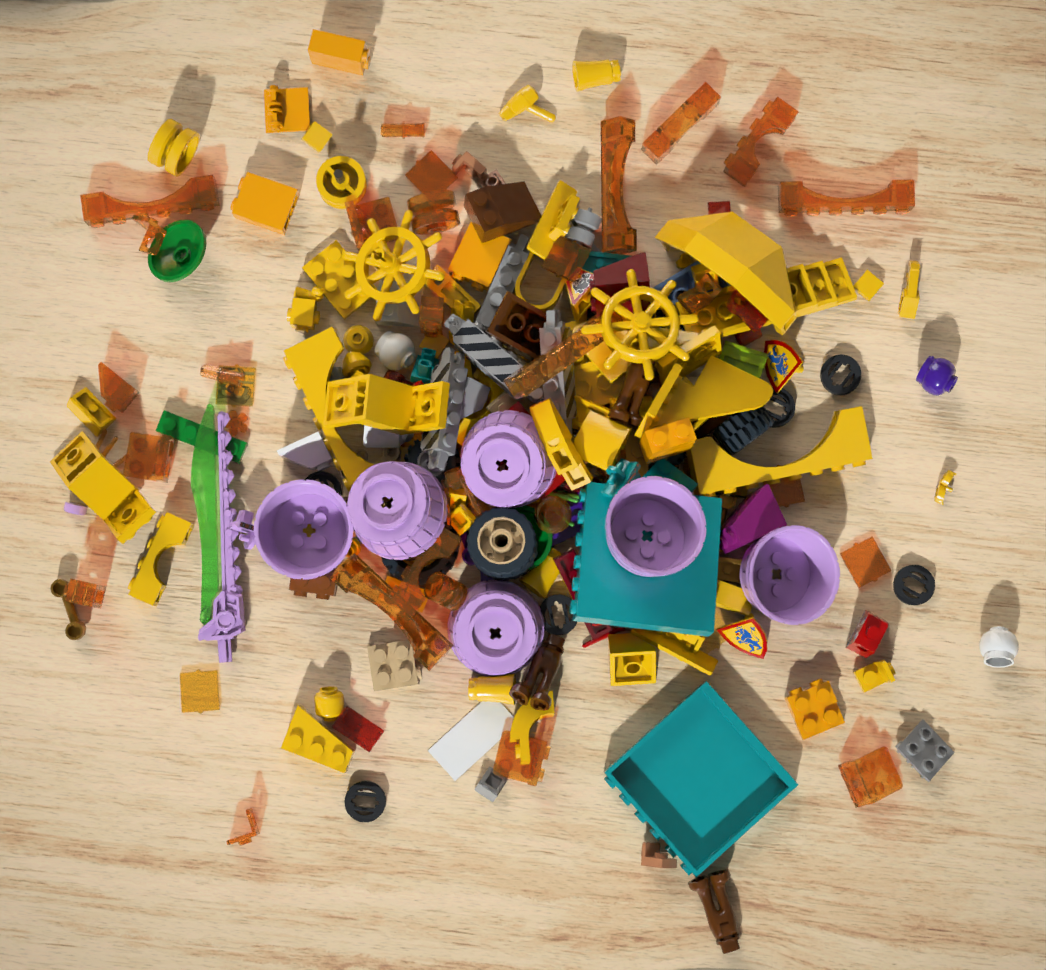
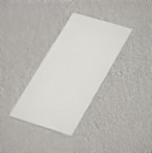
[428,701,514,781]

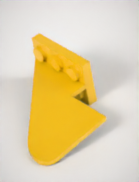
[572,320,722,385]
[634,355,773,439]

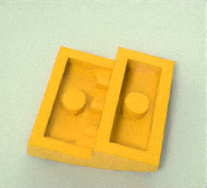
[573,410,632,470]

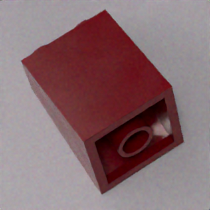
[589,252,650,320]

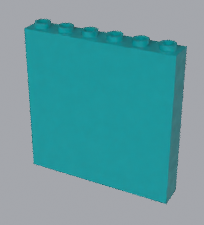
[570,482,722,637]
[604,681,799,877]

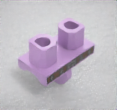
[229,510,256,550]

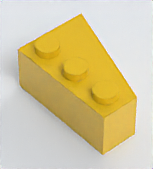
[281,705,355,773]

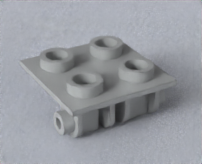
[895,719,955,782]

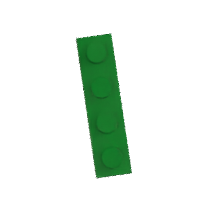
[155,410,248,464]

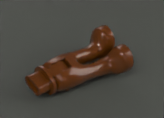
[608,348,655,428]
[509,634,565,711]
[688,869,740,954]

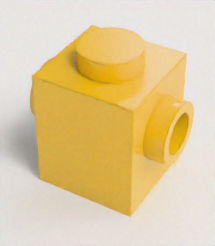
[287,298,320,333]

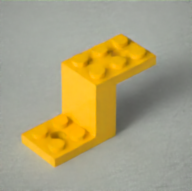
[323,374,450,435]
[50,431,156,544]

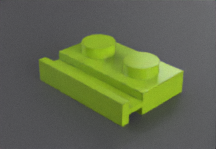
[719,340,769,379]

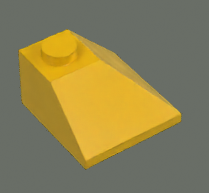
[608,633,656,686]

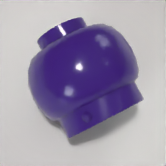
[916,356,958,396]

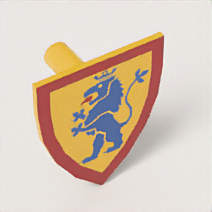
[764,340,804,393]
[716,613,768,659]

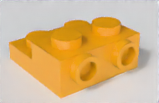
[785,678,845,740]

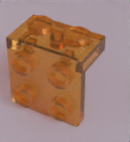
[493,730,551,786]
[838,746,903,808]

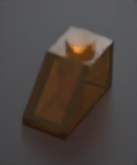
[98,362,140,413]

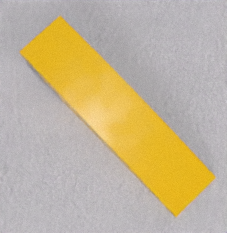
[675,257,857,338]

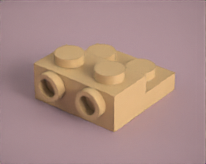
[367,639,422,691]

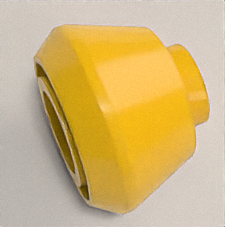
[343,325,374,355]
[342,351,372,378]

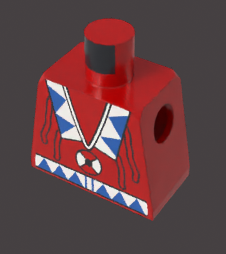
[846,610,889,658]

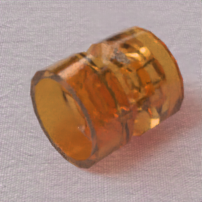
[424,571,467,611]

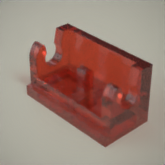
[332,706,385,752]

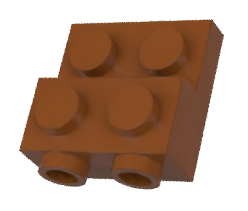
[289,564,340,600]

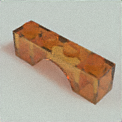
[641,82,721,165]
[723,96,799,187]
[388,528,462,617]

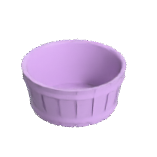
[460,410,557,508]
[347,461,448,560]
[605,476,706,577]
[254,479,354,579]
[740,525,840,625]
[447,580,545,676]

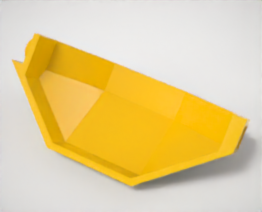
[654,212,797,336]

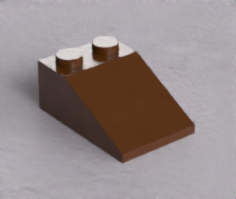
[464,181,541,243]
[487,291,546,364]

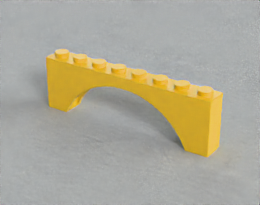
[283,327,393,506]
[686,406,873,497]

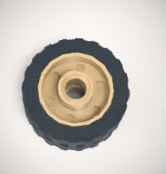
[467,507,538,581]

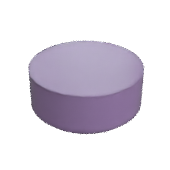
[63,502,88,515]

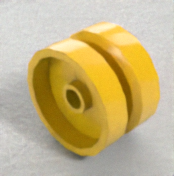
[148,119,200,177]

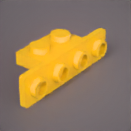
[527,180,580,259]
[631,628,718,675]

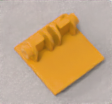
[264,85,310,133]

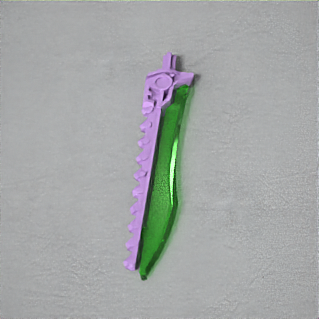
[191,404,246,663]

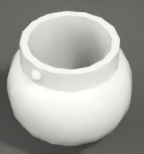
[374,331,416,371]
[979,626,1019,668]

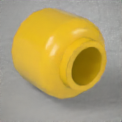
[314,686,345,722]

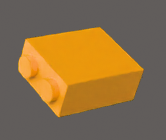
[308,29,371,76]
[231,172,300,235]
[448,222,512,292]
[639,417,697,464]

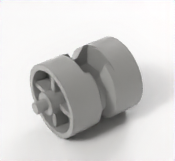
[564,208,602,250]

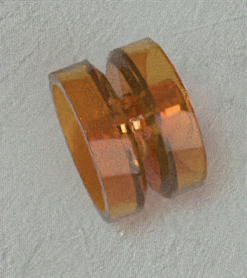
[407,190,460,235]

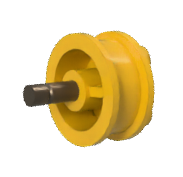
[316,156,367,209]

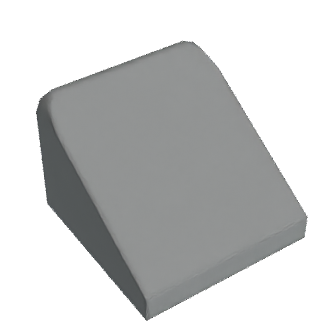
[475,766,508,802]

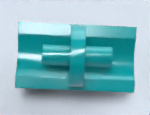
[410,348,440,384]
[601,458,641,498]

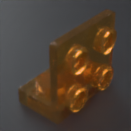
[345,197,397,251]
[123,432,175,483]

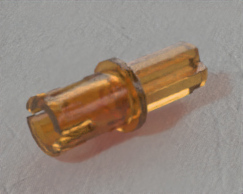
[381,121,425,139]
[200,364,245,387]

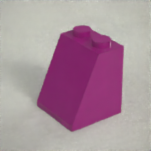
[719,484,787,554]

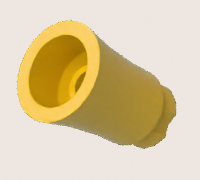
[572,59,621,92]
[519,547,561,599]
[468,673,516,705]

